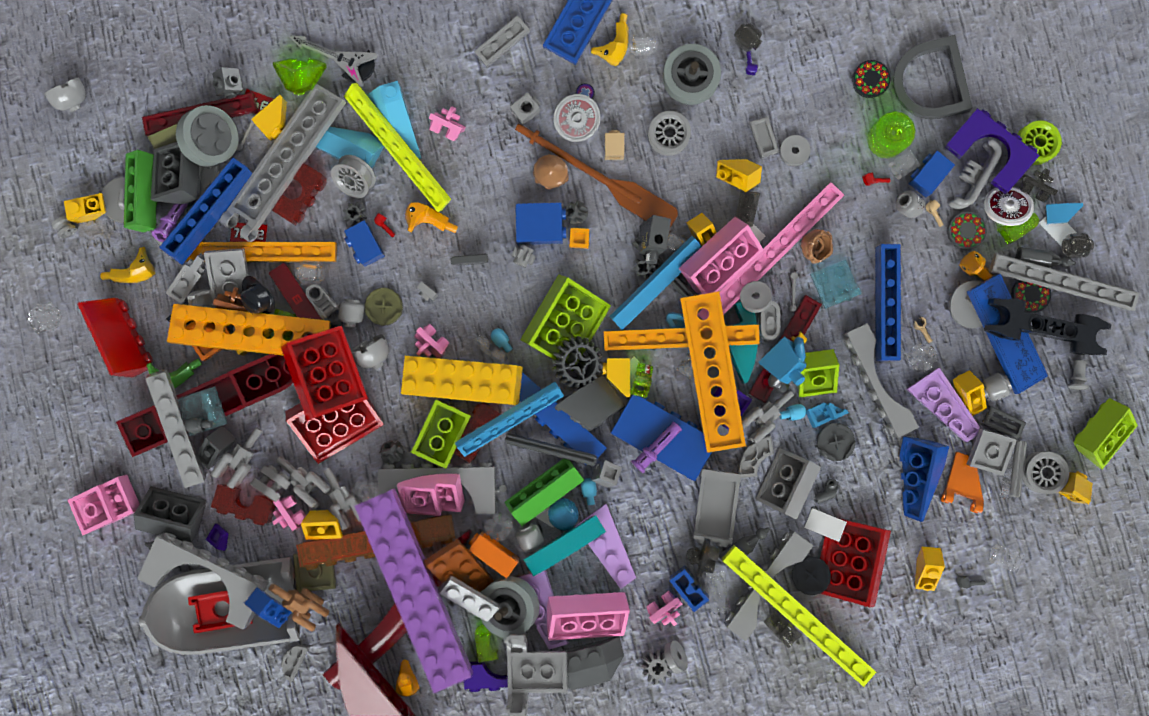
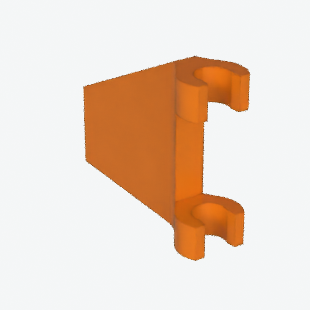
[940,452,984,513]

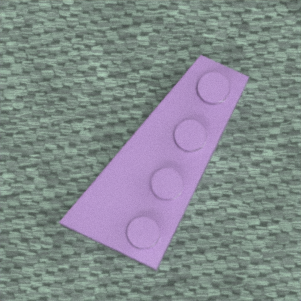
[906,368,980,442]
[575,503,636,589]
[518,570,569,650]

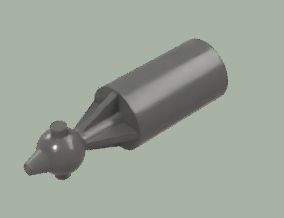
[1015,247,1076,268]
[718,527,770,569]

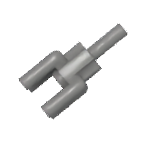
[741,390,794,444]
[210,427,262,489]
[276,456,333,510]
[323,468,361,531]

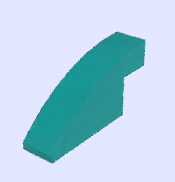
[729,301,758,384]
[523,515,606,576]

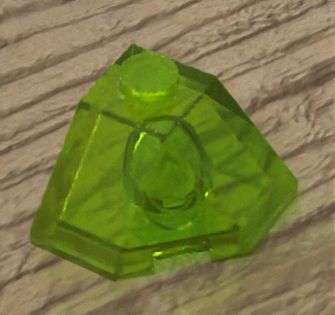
[273,58,327,95]

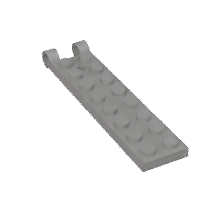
[220,83,346,242]

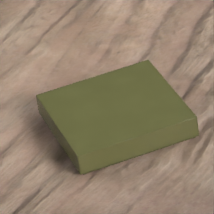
[293,550,336,592]

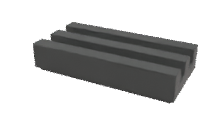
[981,406,1026,440]

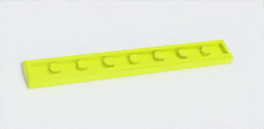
[344,83,451,212]

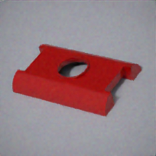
[188,590,253,634]

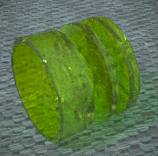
[867,111,916,159]

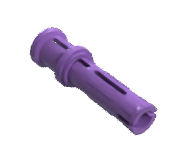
[152,203,189,242]
[631,421,682,473]

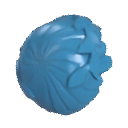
[548,498,579,531]

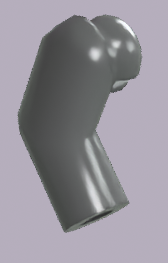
[815,479,838,504]

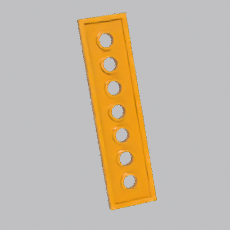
[680,291,746,453]
[167,304,331,356]

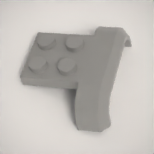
[187,248,266,308]
[504,635,568,716]

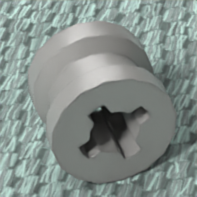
[51,216,77,239]

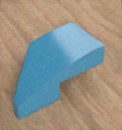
[1045,203,1083,224]
[806,403,849,428]

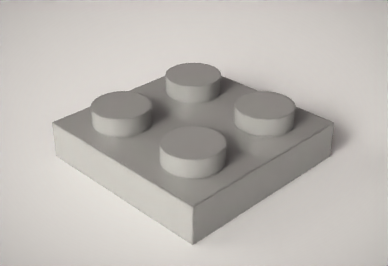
[967,428,1017,476]

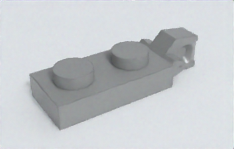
[166,253,205,304]

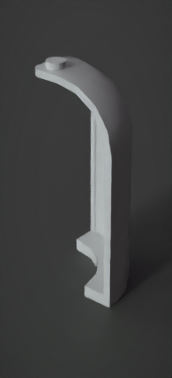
[139,557,300,655]

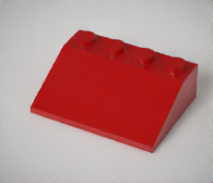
[77,298,153,378]
[280,325,368,421]
[285,394,384,464]
[820,518,891,607]

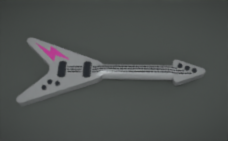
[290,36,378,87]

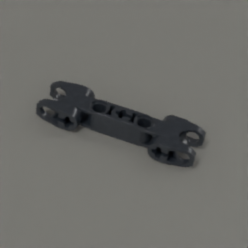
[984,298,1111,356]

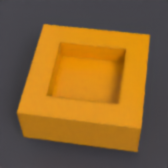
[569,228,590,249]

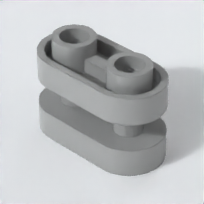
[757,301,780,341]
[250,465,291,502]

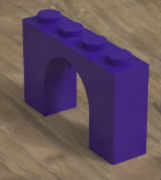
[945,108,1040,195]

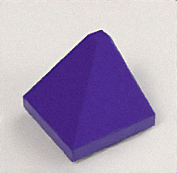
[205,523,229,551]

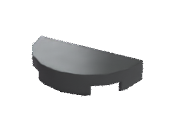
[450,254,488,265]

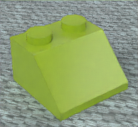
[797,349,839,397]

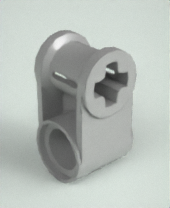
[306,284,339,320]

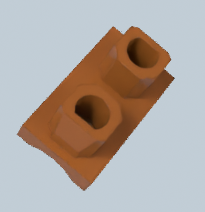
[213,287,248,312]

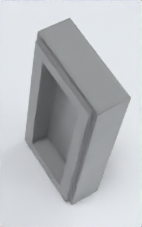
[749,116,779,159]

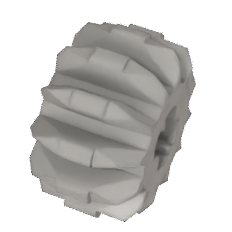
[641,650,672,684]

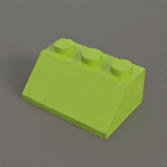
[1073,398,1138,470]
[411,400,471,469]

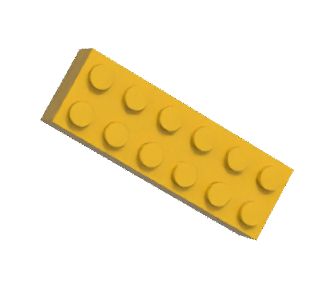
[401,356,523,405]

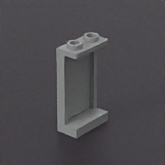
[693,468,741,547]

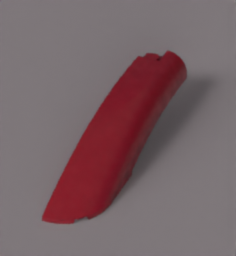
[116,354,293,458]
[322,529,472,690]

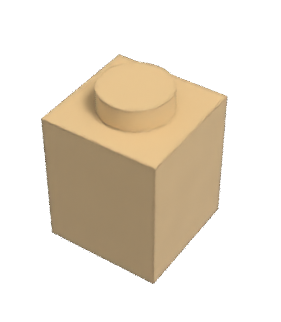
[605,130,624,160]

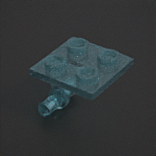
[810,259,862,309]
[177,387,228,436]

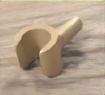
[925,200,944,227]
[913,317,932,343]

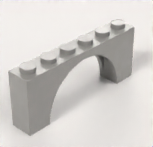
[378,463,496,514]
[137,532,269,630]

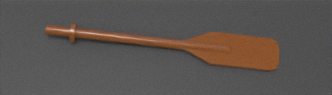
[515,123,678,228]

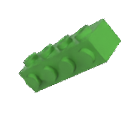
[124,149,157,233]
[504,458,584,526]

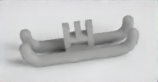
[949,138,1002,209]

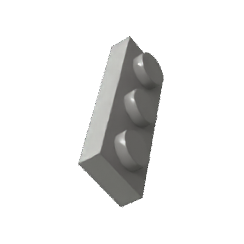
[474,15,530,67]
[439,576,499,622]

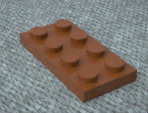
[424,539,494,592]

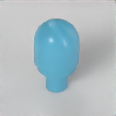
[491,328,513,353]
[779,404,806,421]
[581,478,597,505]

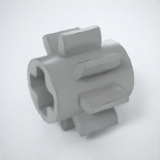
[512,245,536,268]

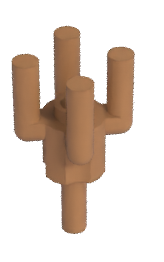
[269,584,329,631]

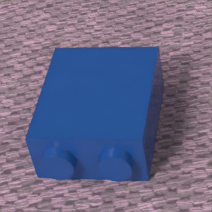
[516,203,566,245]

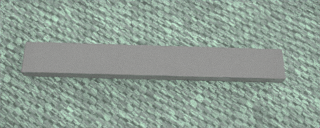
[989,253,1140,311]

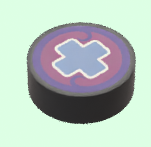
[576,83,595,100]

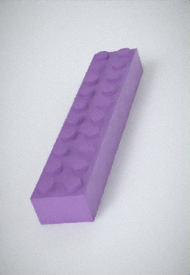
[354,489,473,693]

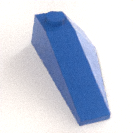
[899,436,949,522]

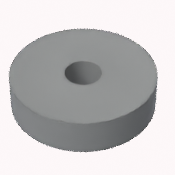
[779,135,811,167]
[740,281,772,313]
[664,641,688,674]

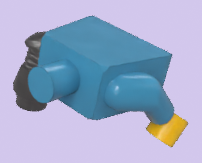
[758,332,807,393]

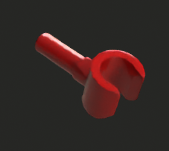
[862,173,890,186]
[374,213,396,238]

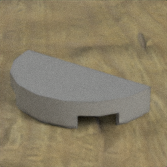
[281,645,310,683]

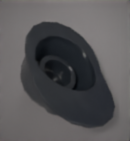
[240,276,275,314]

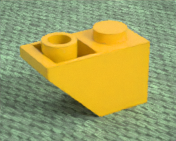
[716,159,762,192]
[63,193,106,223]
[915,546,945,591]

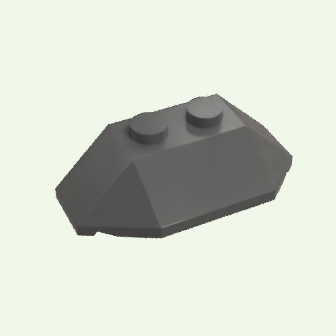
[560,636,624,690]

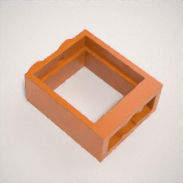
[468,531,520,579]

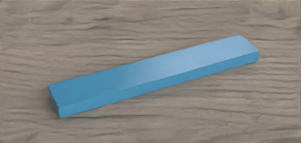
[609,236,702,330]
[455,382,564,457]

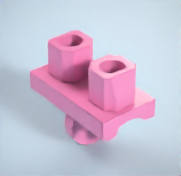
[429,106,466,141]
[414,324,449,359]
[272,495,306,531]
[646,591,683,626]

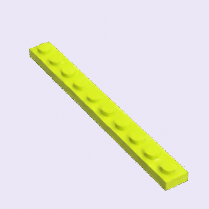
[721,545,876,687]

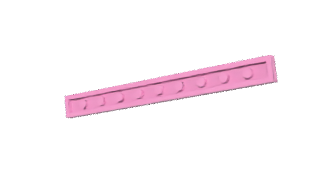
[697,182,844,320]

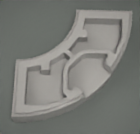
[737,436,774,478]

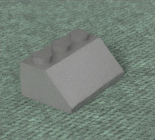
[755,448,821,520]

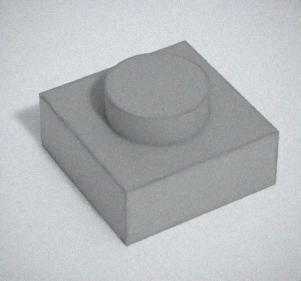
[417,282,439,301]

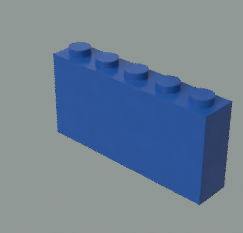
[610,392,711,481]

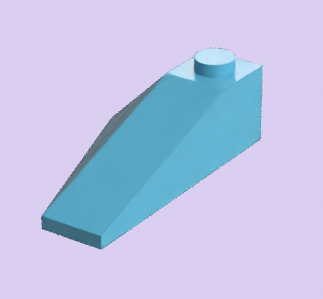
[367,81,422,159]
[315,127,384,168]

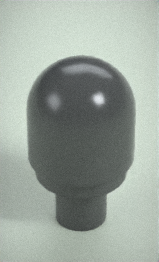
[185,417,214,433]

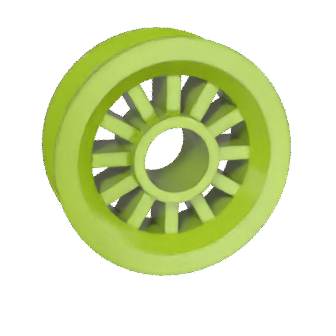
[1017,120,1062,165]

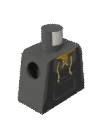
[639,215,671,264]

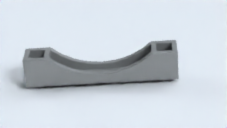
[843,323,919,438]
[145,369,206,488]
[725,530,814,641]

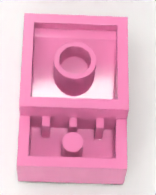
[397,474,465,516]
[68,475,140,536]

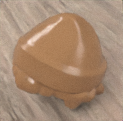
[533,154,569,189]
[801,229,833,264]

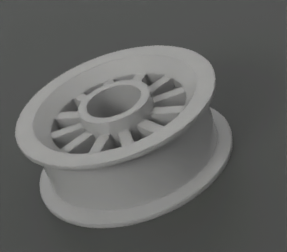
[648,111,691,156]
[331,155,376,198]
[1023,451,1069,494]

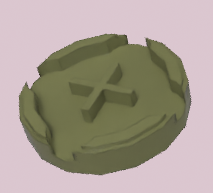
[365,288,403,326]

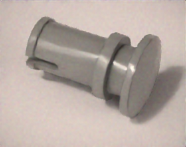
[1068,360,1089,390]

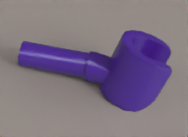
[746,49,758,76]

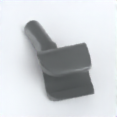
[957,576,985,589]

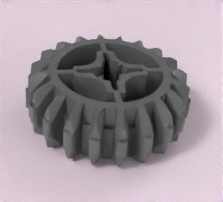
[551,336,603,389]

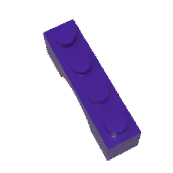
[464,661,508,692]

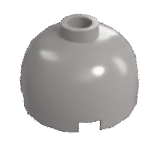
[44,77,86,113]
[351,334,389,370]

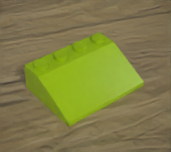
[520,274,611,371]

